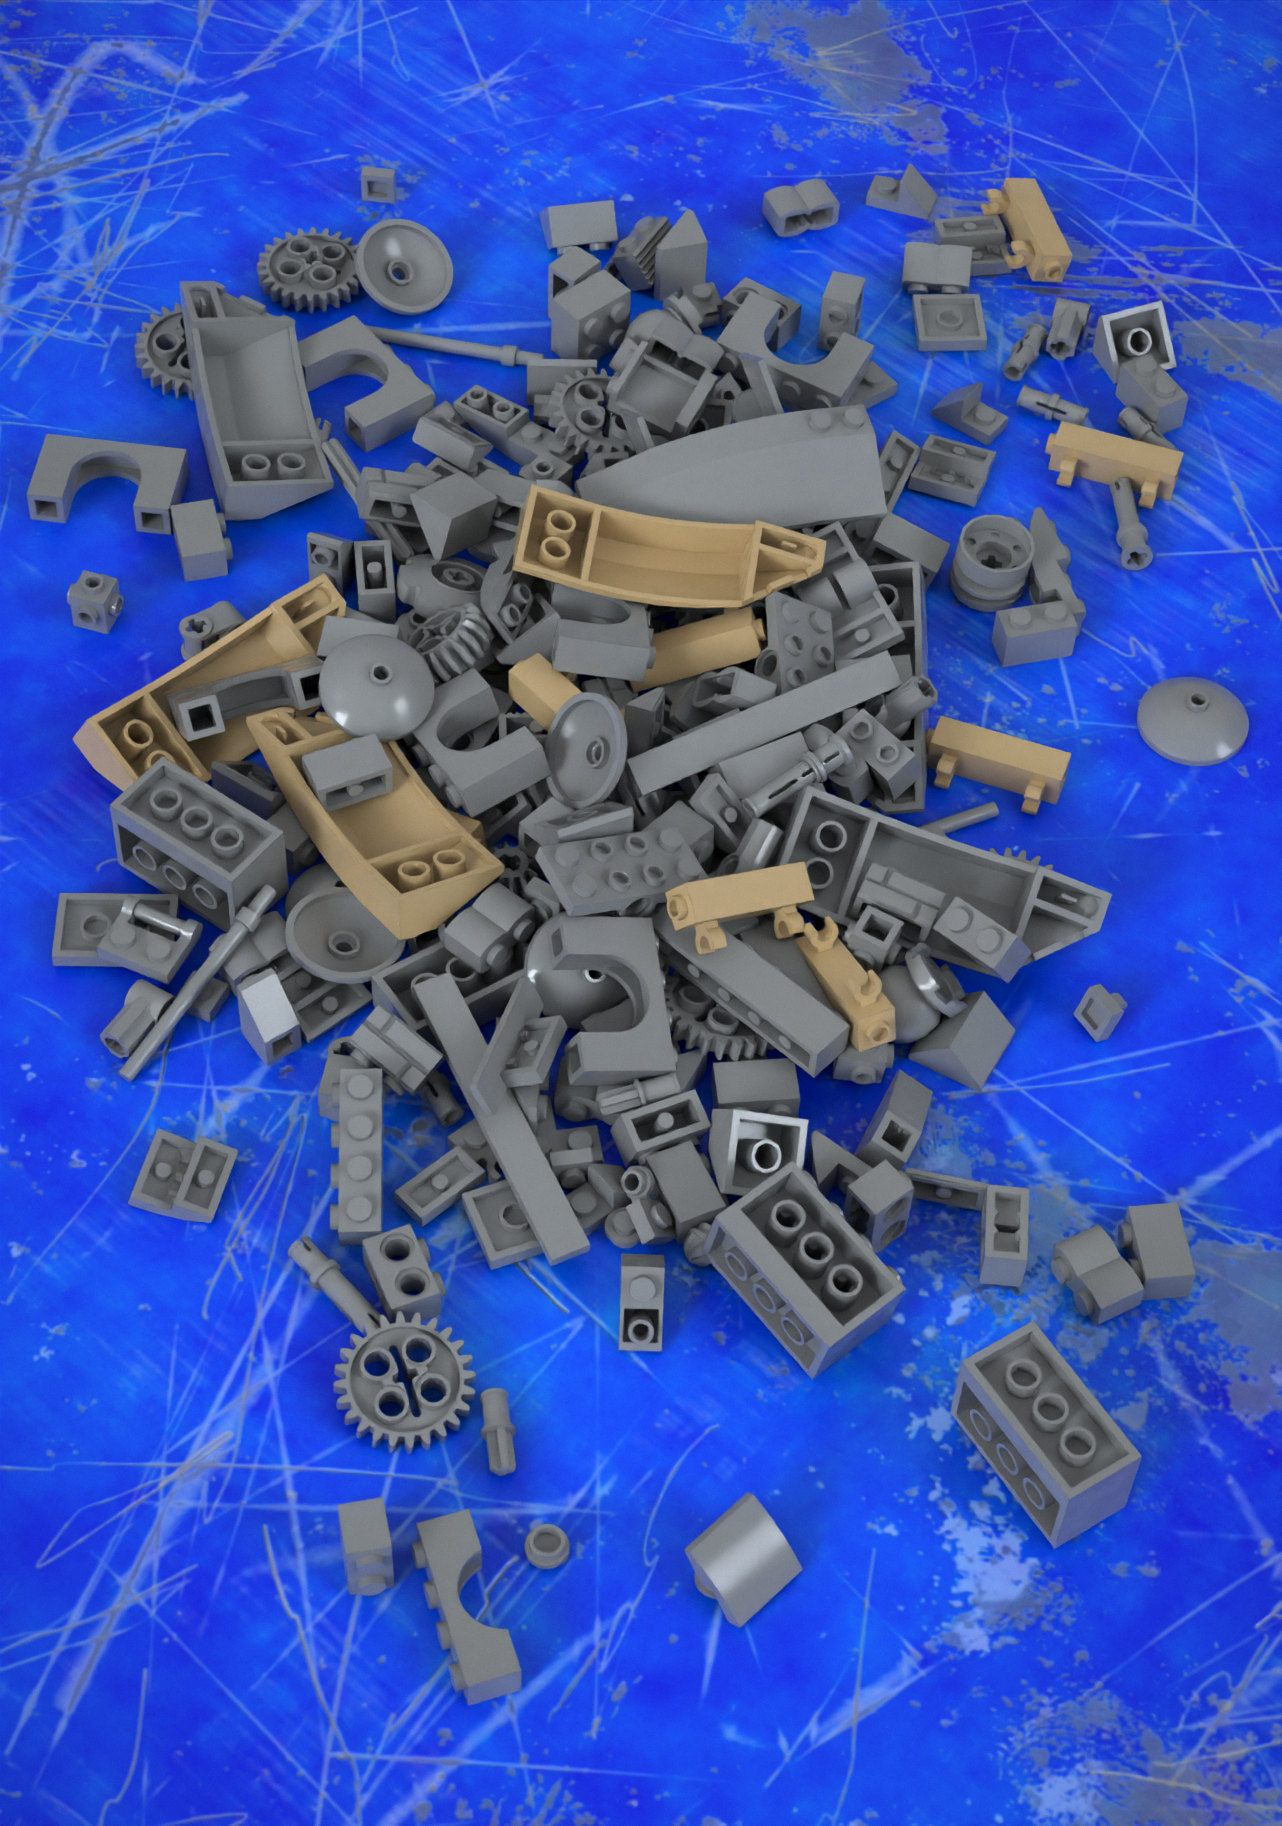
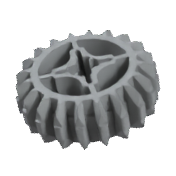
[405,602,494,688]

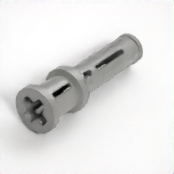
[1109,478,1153,571]
[741,733,853,819]

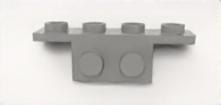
[470,977,568,1116]

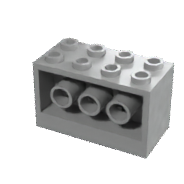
[109,756,289,933]
[701,1161,906,1380]
[950,1320,1142,1549]

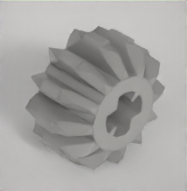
[482,841,543,900]

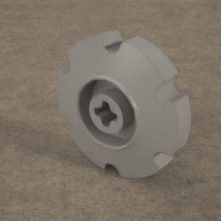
[395,554,493,627]

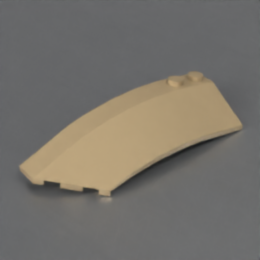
[512,484,827,608]
[72,573,346,792]
[246,707,504,941]

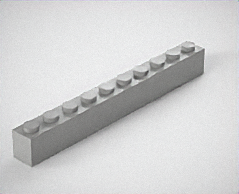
[518,797,850,1077]

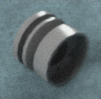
[949,515,1035,612]

